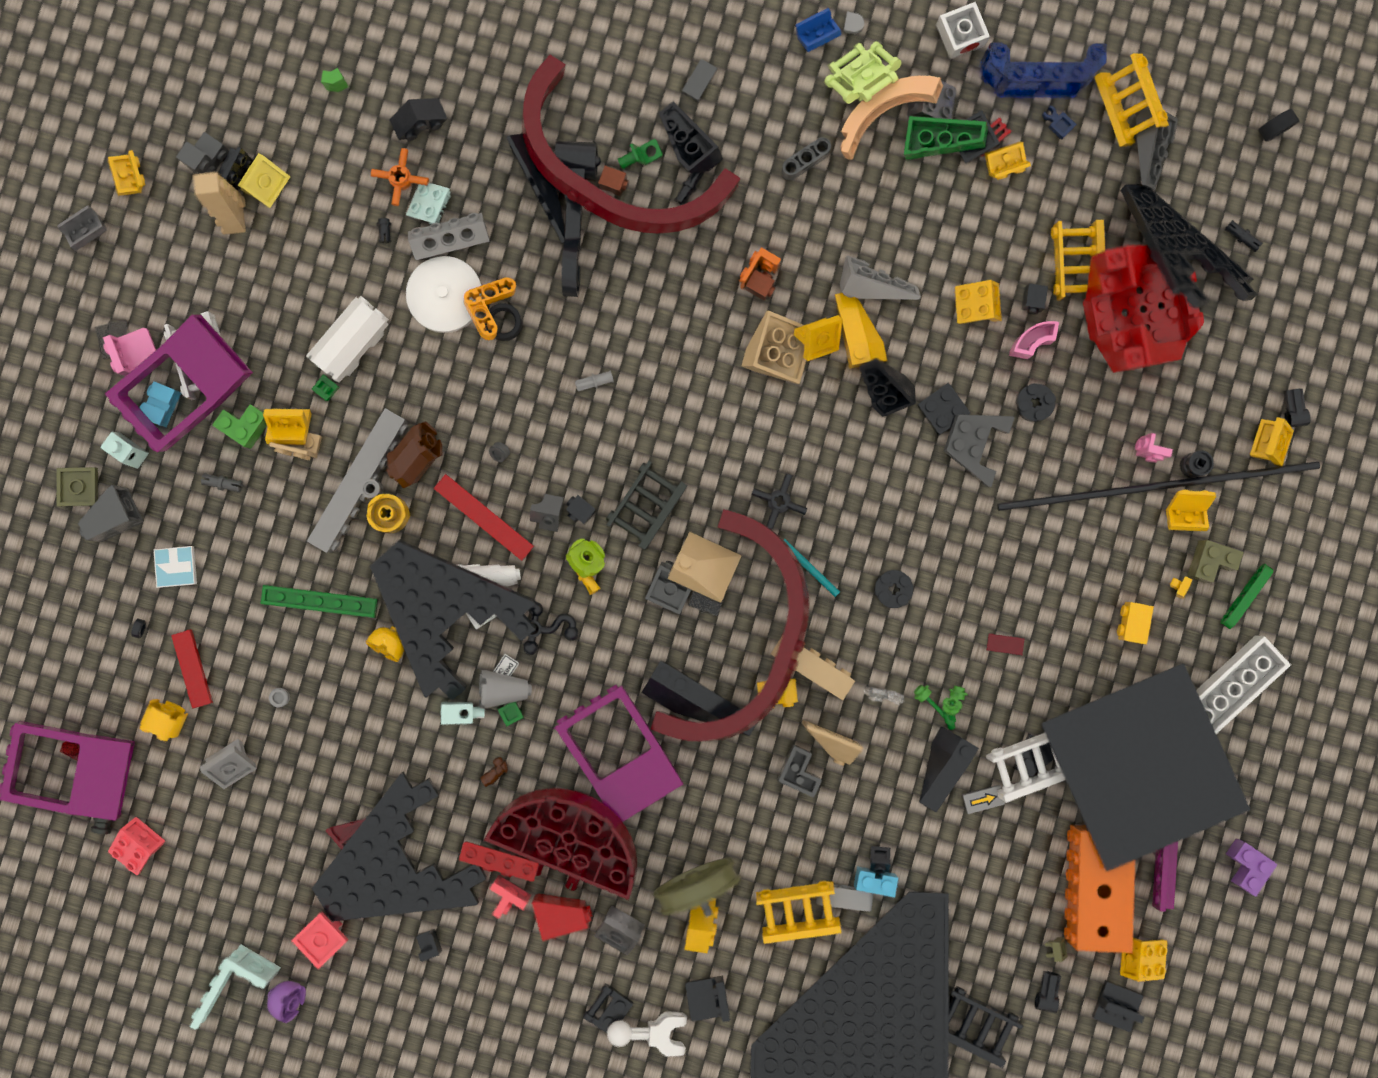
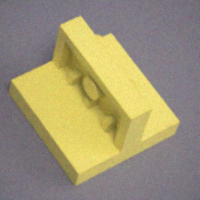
[238,153,290,208]

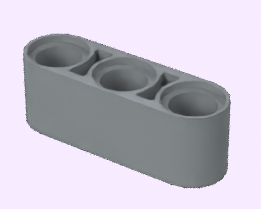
[816,884,874,911]

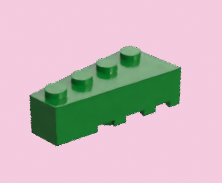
[904,116,988,160]

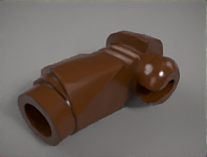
[480,757,508,787]

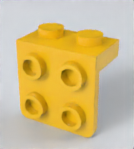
[1166,489,1216,531]

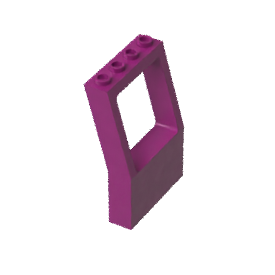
[105,315,253,453]
[554,684,683,822]
[0,721,135,821]

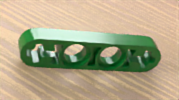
[1220,564,1274,629]

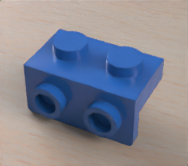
[796,8,841,52]

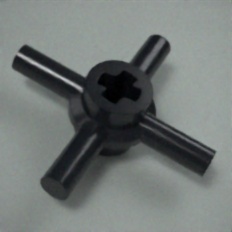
[751,473,808,530]

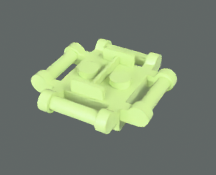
[824,41,902,104]

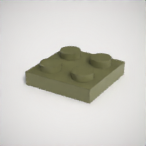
[56,467,98,507]

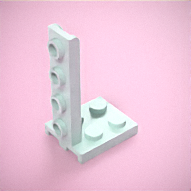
[190,944,281,1029]

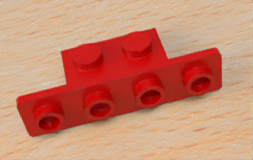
[459,841,539,882]

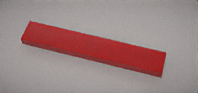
[433,474,535,561]

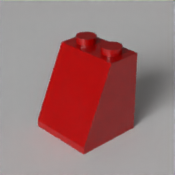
[532,893,593,941]

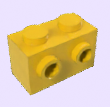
[1117,602,1154,645]

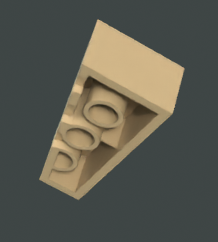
[193,172,246,235]
[771,635,855,700]

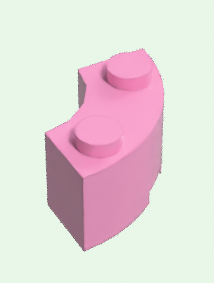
[1009,321,1059,359]

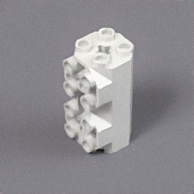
[306,296,389,383]

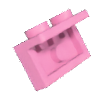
[1135,433,1173,463]

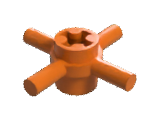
[371,148,429,206]

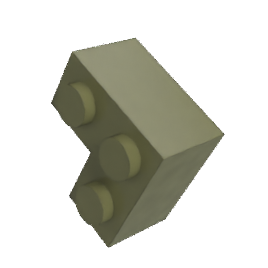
[1187,540,1244,583]

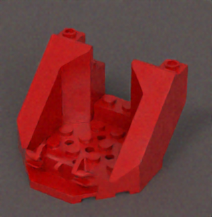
[1083,245,1204,373]

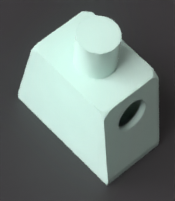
[101,432,149,469]
[441,702,485,724]

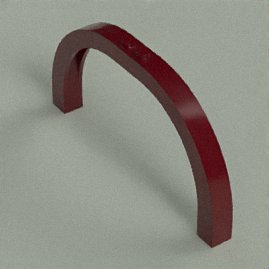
[522,55,741,234]
[651,509,809,742]

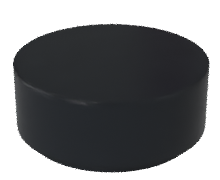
[131,618,146,639]

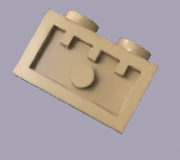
[269,433,322,461]

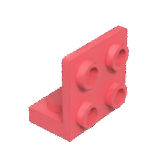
[108,817,165,875]

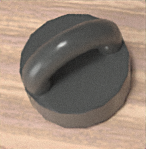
[489,442,510,462]

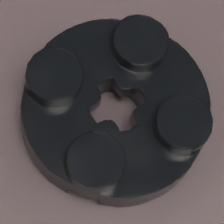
[1016,383,1056,422]
[874,570,913,608]

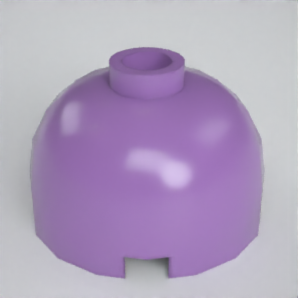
[267,981,306,1023]

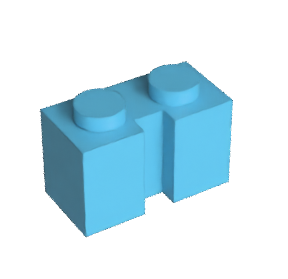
[140,381,181,428]
[854,866,898,897]

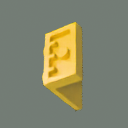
[955,280,1002,324]
[1120,938,1167,982]

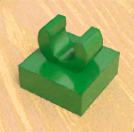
[312,374,340,402]

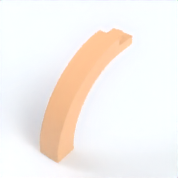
[841,76,943,160]

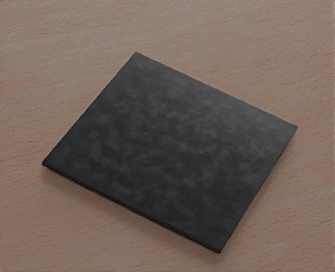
[1041,663,1251,872]

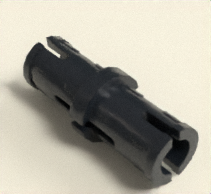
[674,172,704,205]
[1224,220,1263,253]

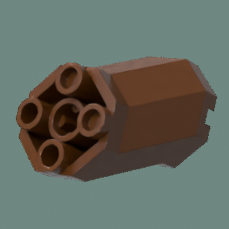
[387,421,442,488]

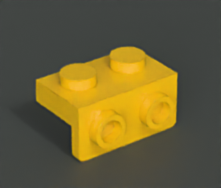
[985,141,1031,180]
[108,150,145,196]

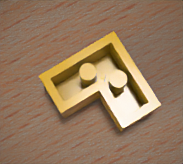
[685,898,719,954]

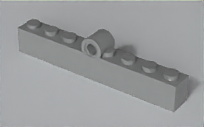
[307,408,408,553]

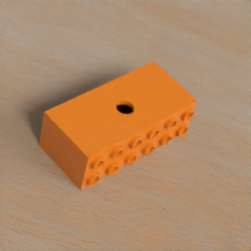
[1064,825,1135,953]

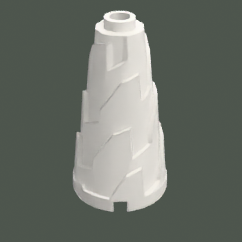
[456,564,521,587]

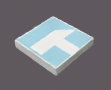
[154,546,197,588]

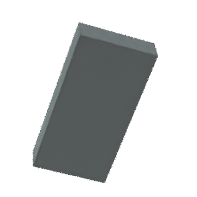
[682,59,717,102]

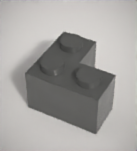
[176,132,229,174]
[777,744,822,798]

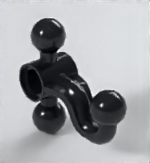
[523,602,579,655]

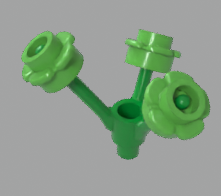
[914,685,968,730]

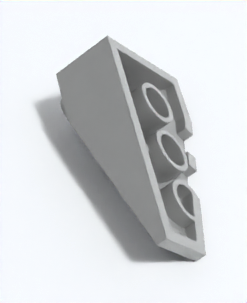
[840,255,921,300]

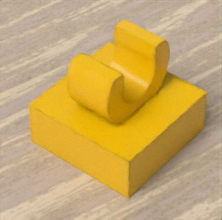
[1170,576,1193,599]

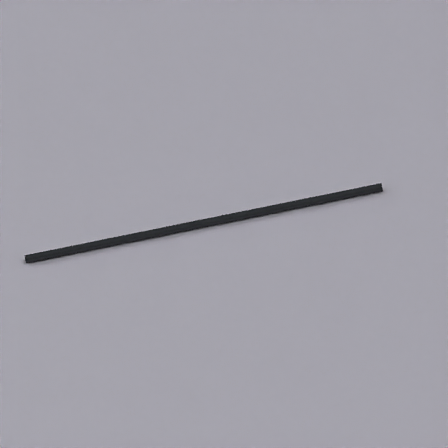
[997,461,1320,511]

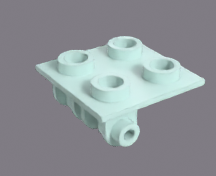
[406,183,451,225]

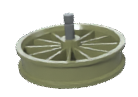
[653,858,741,917]

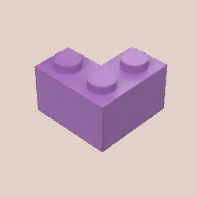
[1226,838,1278,897]

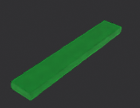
[260,585,378,618]

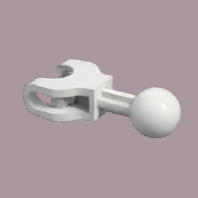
[607,1011,687,1056]

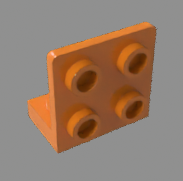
[739,247,781,290]

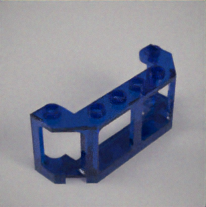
[981,43,1107,98]

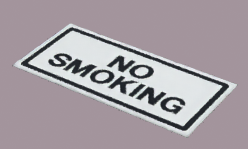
[493,654,519,676]

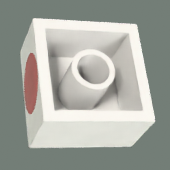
[936,2,990,59]

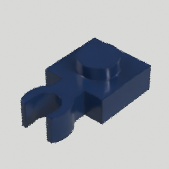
[1042,106,1077,140]

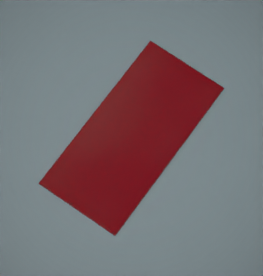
[987,633,1025,655]

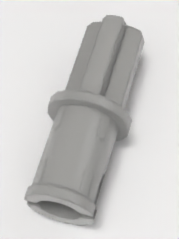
[575,370,614,391]

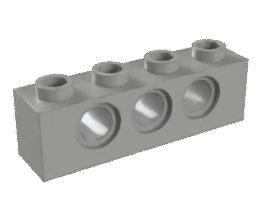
[408,213,489,260]

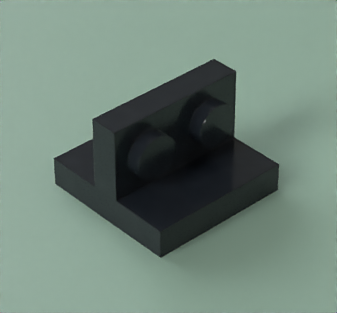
[1092,980,1145,1032]

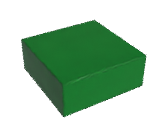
[498,702,524,727]

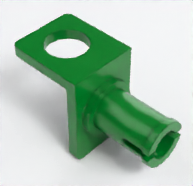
[618,139,663,169]

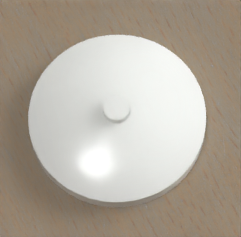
[406,256,482,333]

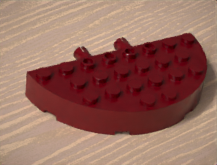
[484,788,637,900]

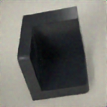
[416,929,442,962]

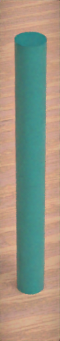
[784,539,840,597]

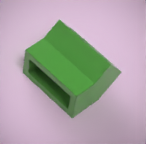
[321,68,349,92]

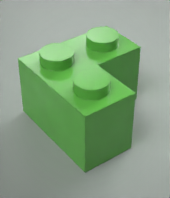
[212,404,267,449]

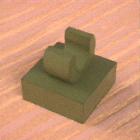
[1045,937,1068,962]

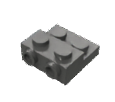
[645,561,691,615]

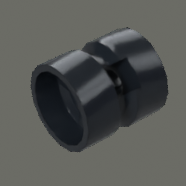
[1180,451,1214,478]

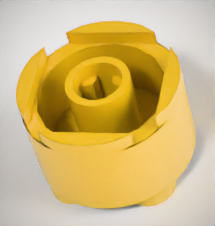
[367,494,410,533]
[140,699,188,741]

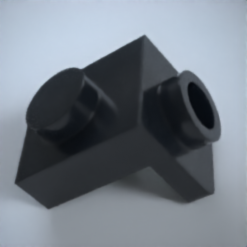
[870,846,891,874]

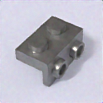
[57,205,107,251]

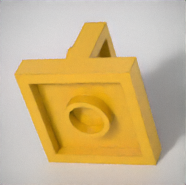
[794,315,843,361]
[263,409,311,445]
[1250,418,1294,466]

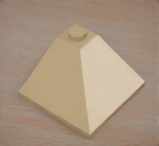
[741,311,806,384]
[668,532,742,603]
[802,720,863,766]

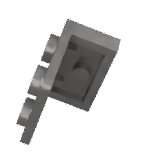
[907,75,956,119]

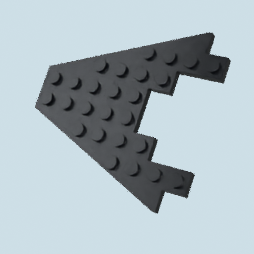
[1120,184,1257,308]
[370,539,536,700]
[312,772,487,921]

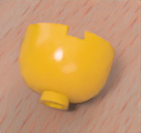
[366,626,405,662]

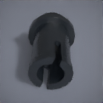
[376,218,392,243]

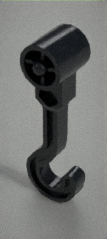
[555,141,601,297]

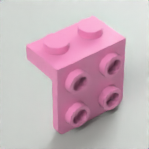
[103,328,156,376]

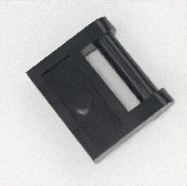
[583,983,633,1034]

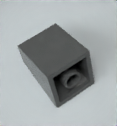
[78,485,144,542]

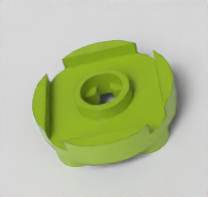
[566,539,605,578]

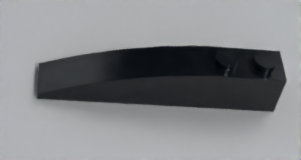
[506,133,565,247]
[641,660,757,736]

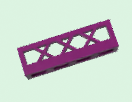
[1152,842,1178,912]

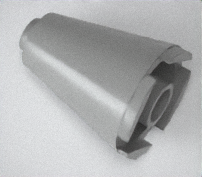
[479,670,532,709]

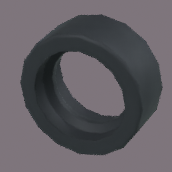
[1258,108,1300,142]
[485,303,522,341]

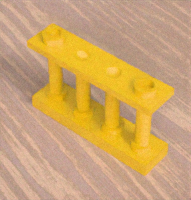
[1094,53,1169,147]
[1051,220,1105,300]
[756,881,841,944]

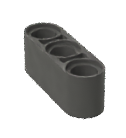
[781,137,831,181]

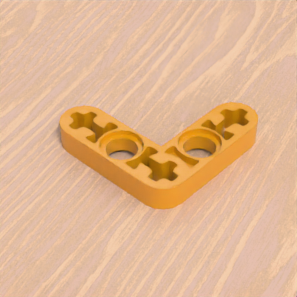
[464,277,516,340]

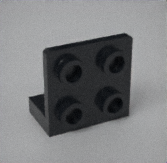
[218,147,253,191]
[685,976,730,1022]

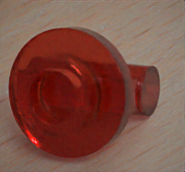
[60,741,80,761]

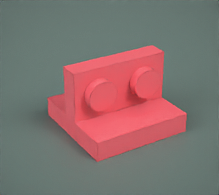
[490,875,531,918]
[292,912,348,969]

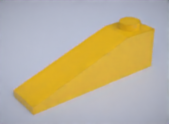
[835,293,887,369]

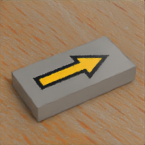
[962,785,1005,814]

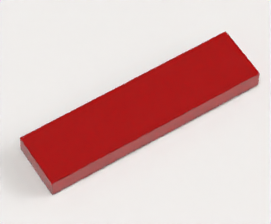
[171,629,213,709]

